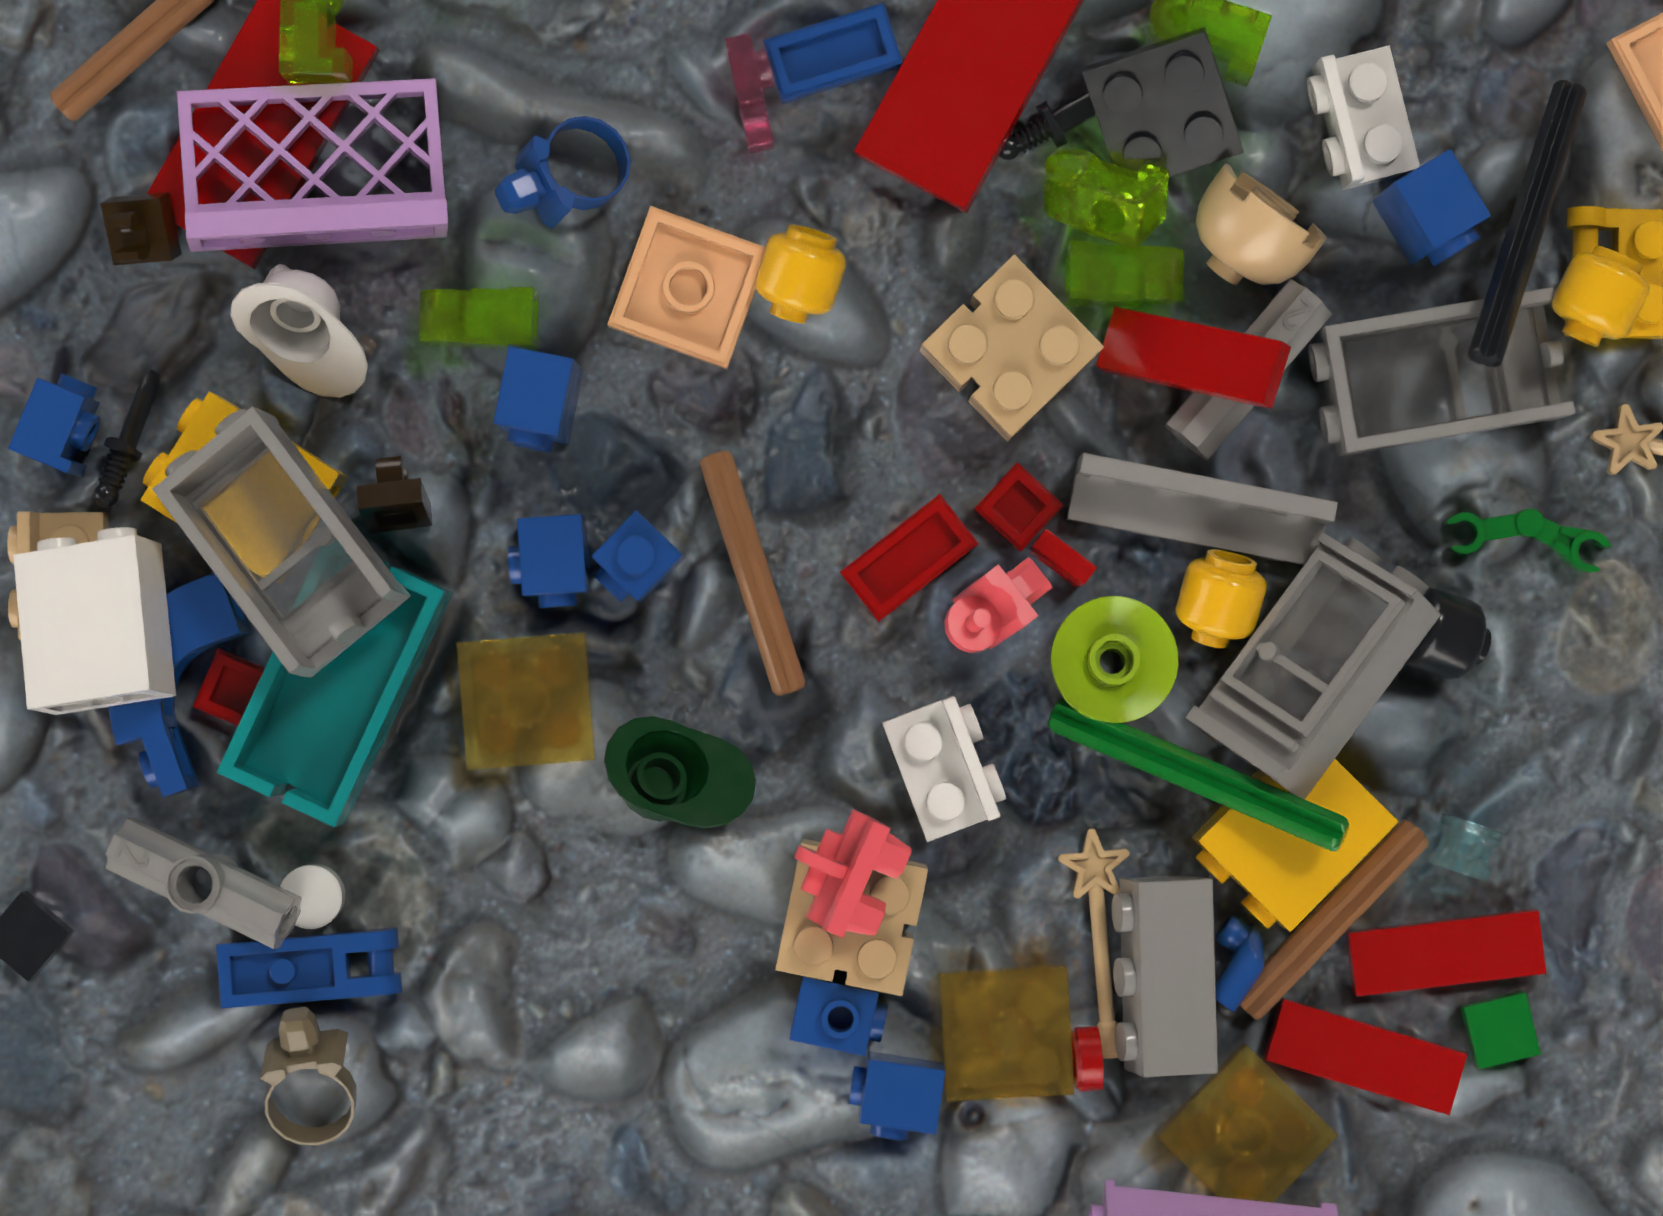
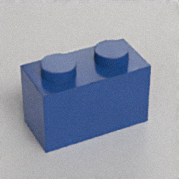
[1372,148,1491,266]
[493,346,583,453]

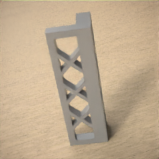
[1066,453,1338,566]

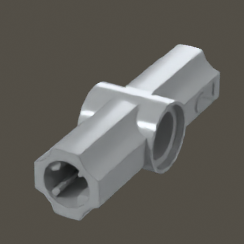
[1164,279,1332,461]
[105,818,302,949]

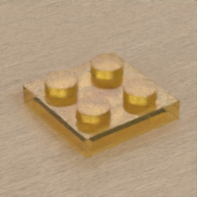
[457,632,596,770]
[939,964,1074,1102]
[1155,1042,1339,1203]

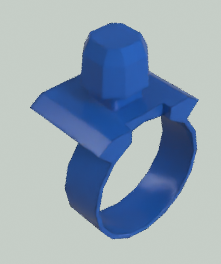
[495,116,631,229]

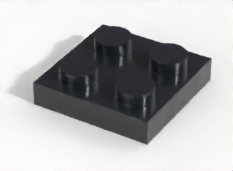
[1082,27,1244,192]

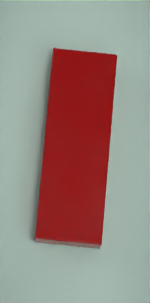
[1096,306,1291,409]
[1345,909,1547,997]
[1263,997,1468,1115]

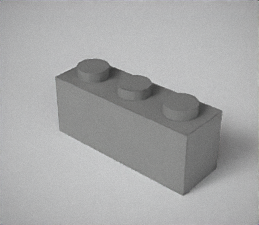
[1112,875,1218,1077]

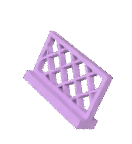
[177,78,448,252]

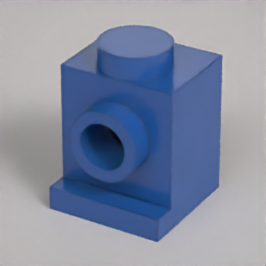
[8,373,101,477]

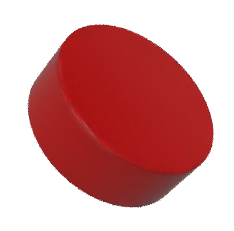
[1070,1026,1104,1092]

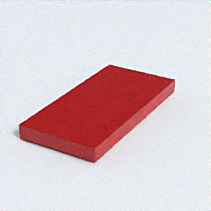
[147,0,380,269]
[854,0,1084,213]

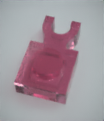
[725,33,774,154]

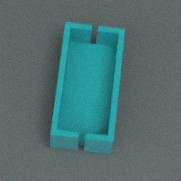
[216,539,453,827]

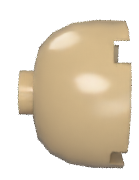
[1196,163,1327,286]

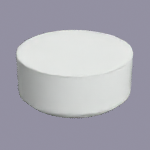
[280,864,345,929]

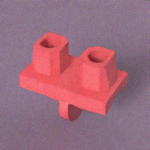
[944,557,1052,653]
[793,809,912,938]

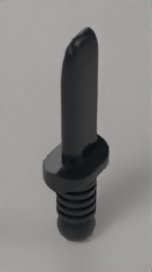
[999,92,1096,160]
[93,370,160,508]

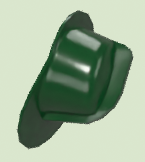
[604,716,756,829]

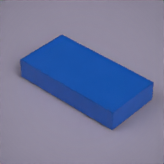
[763,3,903,104]

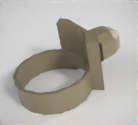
[260,1007,357,1145]

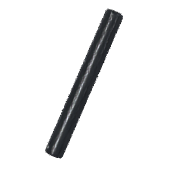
[1468,80,1587,368]

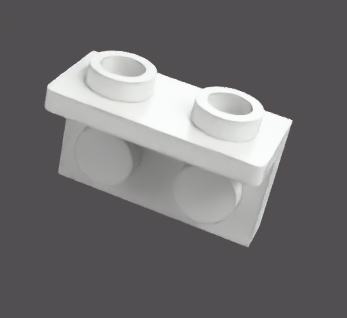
[1307,45,1420,190]
[882,696,1007,842]

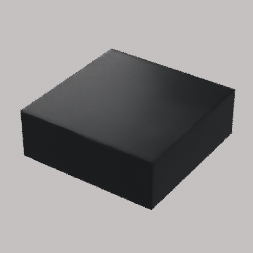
[0,890,75,982]

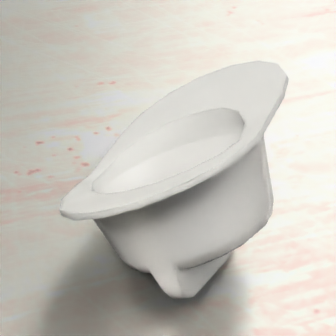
[230,264,368,397]

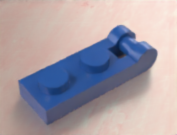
[216,928,402,1009]

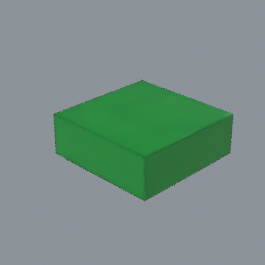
[1460,990,1541,1070]

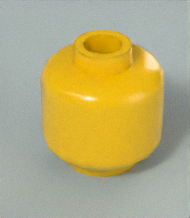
[755,224,846,324]
[1551,246,1650,347]
[1175,549,1267,648]

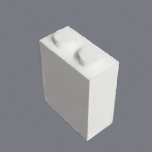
[13,527,176,715]

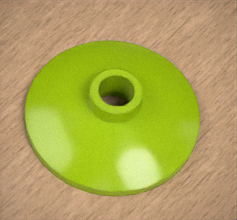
[1050,596,1178,723]

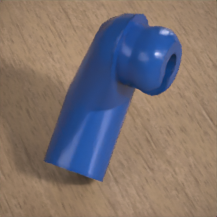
[1215,916,1264,1013]

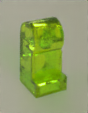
[279,0,353,84]
[1146,0,1272,87]
[1043,149,1169,250]
[1065,240,1185,307]
[418,287,539,351]

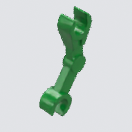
[1442,508,1611,573]

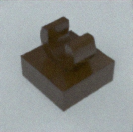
[100,192,182,265]
[357,456,433,534]

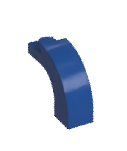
[109,573,252,797]

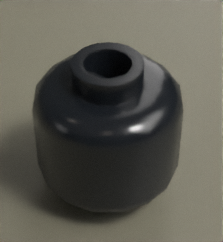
[1405,588,1491,679]

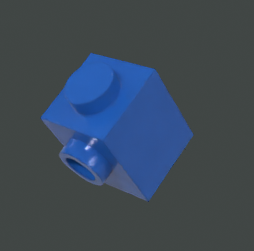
[591,510,686,603]
[508,514,591,608]
[790,976,888,1056]
[848,1051,946,1140]

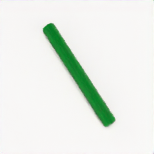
[1048,698,1349,851]

